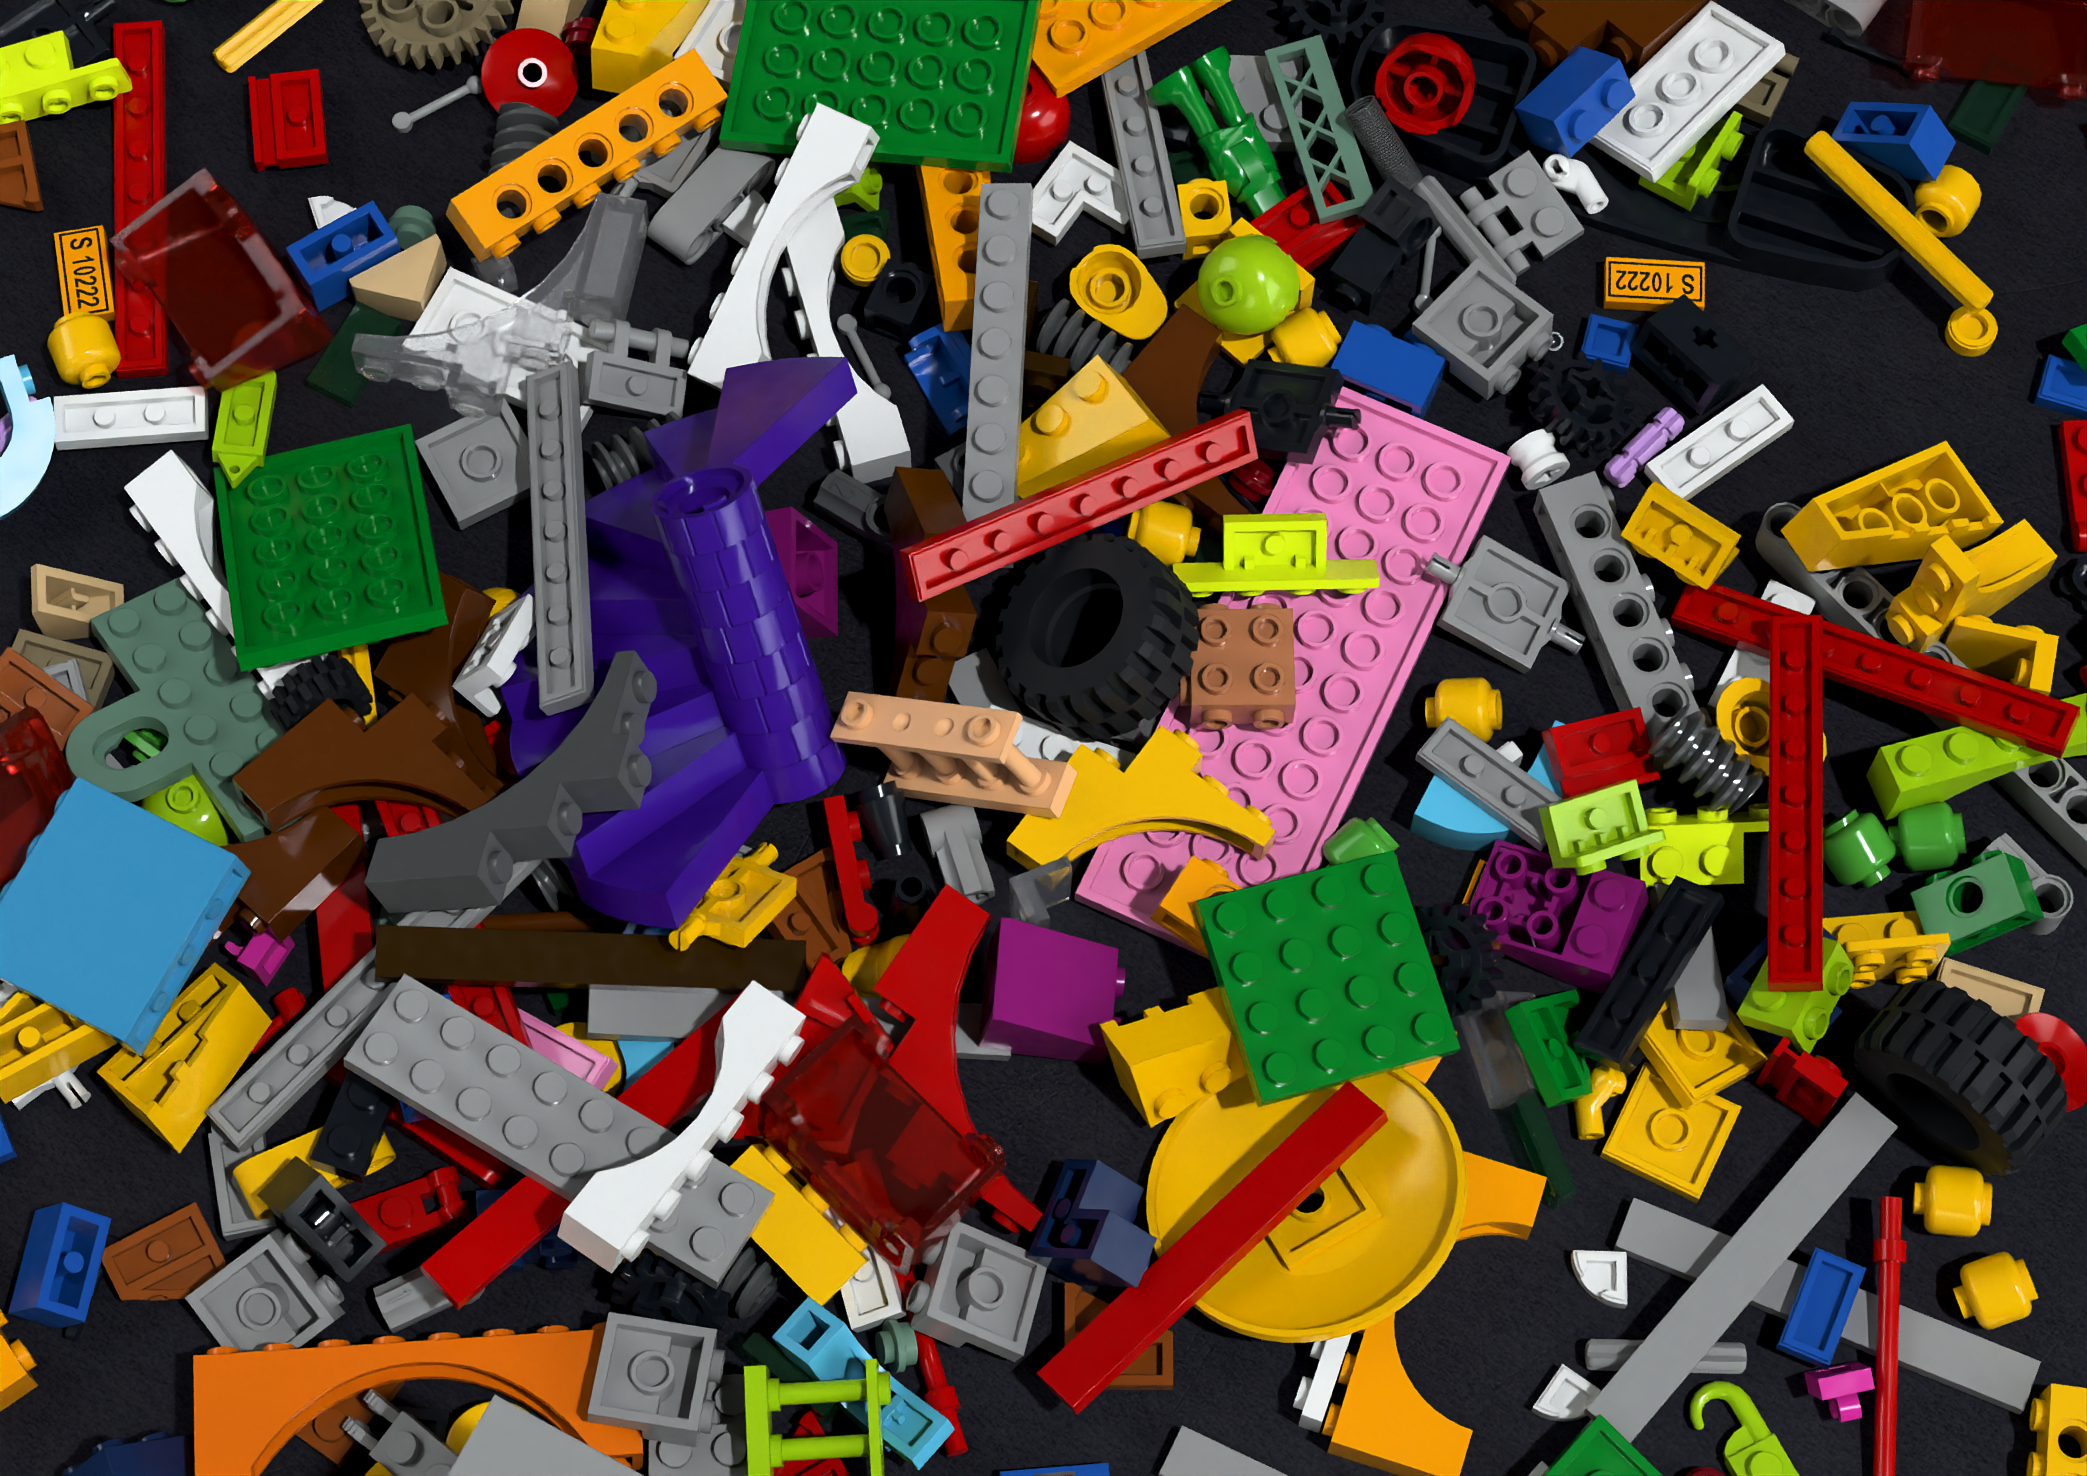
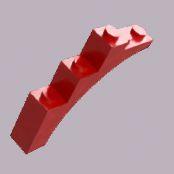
[873,884,1044,1234]

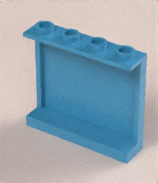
[0,777,251,1056]

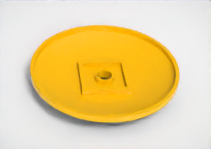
[1146,1068,1468,1343]

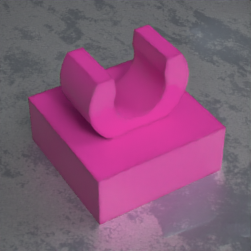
[225,921,296,987]
[1804,1361,1875,1422]

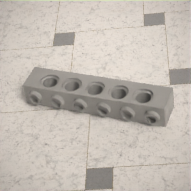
[1533,471,1713,772]

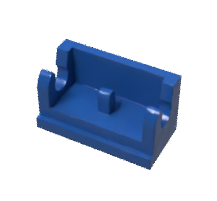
[904,322,972,440]

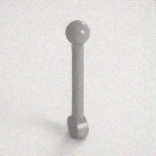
[392,75,483,133]
[1412,224,1442,315]
[837,314,891,400]

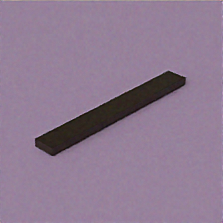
[374,925,806,997]

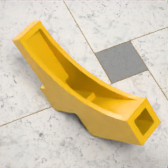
[1885,518,2058,653]
[1006,725,1276,884]

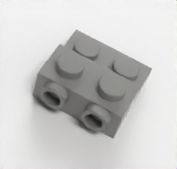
[1412,258,1554,400]
[906,1219,1047,1362]
[185,1227,345,1352]
[587,1312,726,1448]
[649,1374,748,1476]

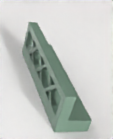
[1265,35,1374,225]

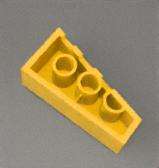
[1780,441,2004,572]

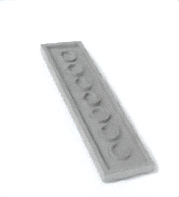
[344,973,775,1289]

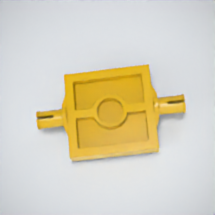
[669,842,797,951]

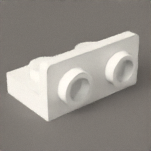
[452,594,536,717]

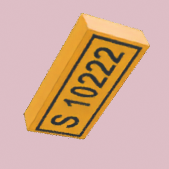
[54,225,115,321]
[1603,257,1705,312]

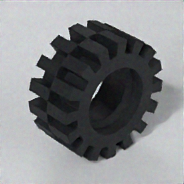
[269,655,373,734]

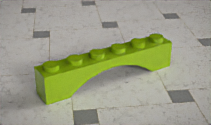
[1866,693,2087,820]

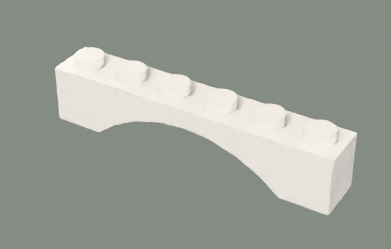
[687,103,880,392]
[781,197,911,484]
[124,449,330,700]
[557,980,806,1274]

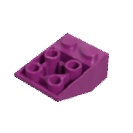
[1470,839,1651,994]

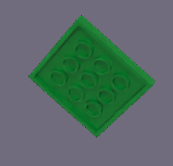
[1193,850,1461,1107]

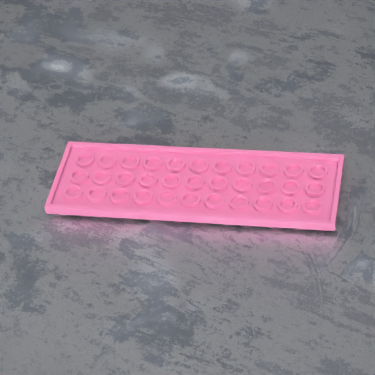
[1075,386,1511,960]

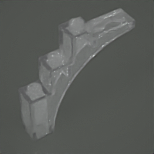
[351,192,649,418]

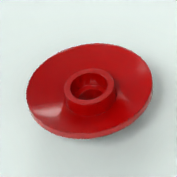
[481,28,579,118]
[2014,1012,2087,1112]

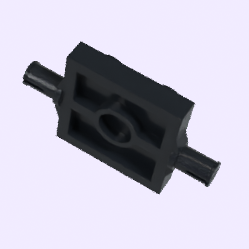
[0,0,117,69]
[1199,359,1361,465]

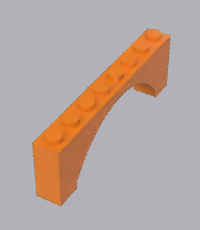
[193,1322,643,1476]

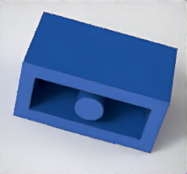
[1514,46,1636,158]
[1831,102,1956,181]
[286,200,401,312]
[1331,320,1446,420]
[8,1202,112,1329]

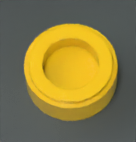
[841,234,890,287]
[1945,306,1998,357]

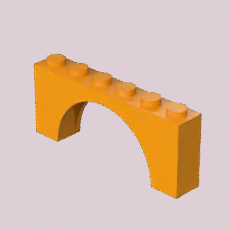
[1322,1151,1547,1476]

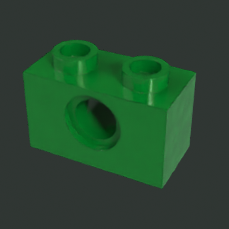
[1910,850,2044,957]

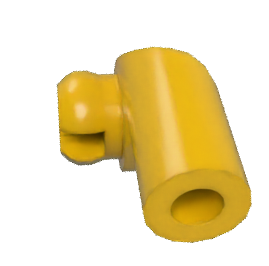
[1574,1065,1627,1140]

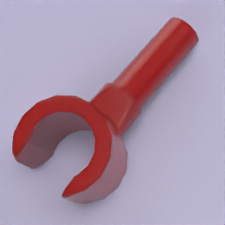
[251,987,310,1055]

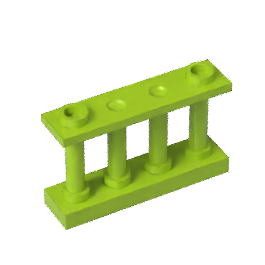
[744,1359,891,1476]

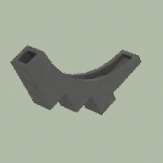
[364,650,657,913]

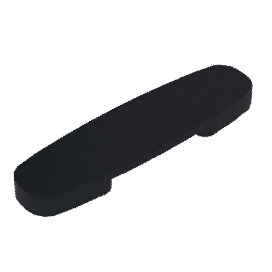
[1347,17,1916,292]

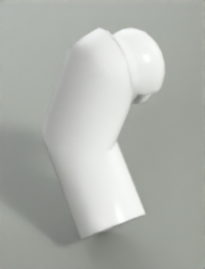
[1543,154,1609,214]

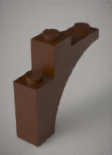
[1485,0,1717,75]
[1121,304,1251,545]
[883,466,977,703]
[373,569,517,796]
[232,692,498,834]
[205,807,370,950]

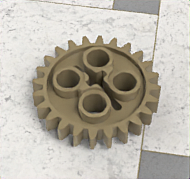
[359,0,514,69]

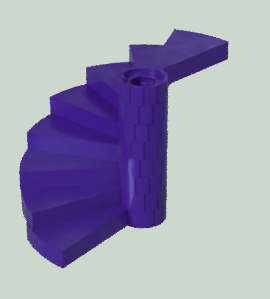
[500,357,858,929]

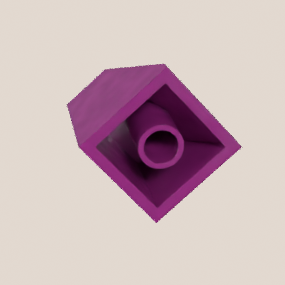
[765,506,838,638]
[978,917,1126,1064]

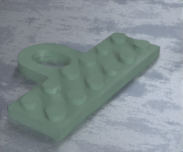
[66,576,311,843]

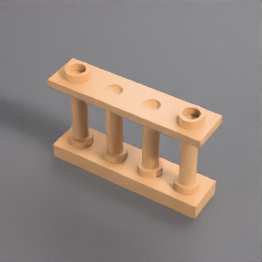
[830,691,1078,818]

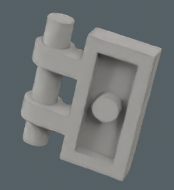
[1459,150,1584,277]
[582,318,689,420]

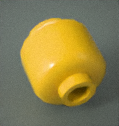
[1913,165,1982,238]
[1267,307,1343,368]
[47,311,121,389]
[1125,501,1201,570]
[1425,677,1503,743]
[1913,1165,1992,1238]
[1953,1251,2038,1330]

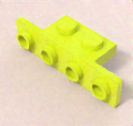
[0,30,133,125]
[1172,513,1380,597]
[1637,803,1769,888]

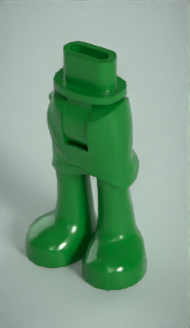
[1146,45,1286,219]

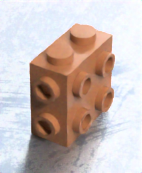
[1179,603,1296,730]

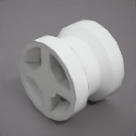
[1507,429,1570,490]

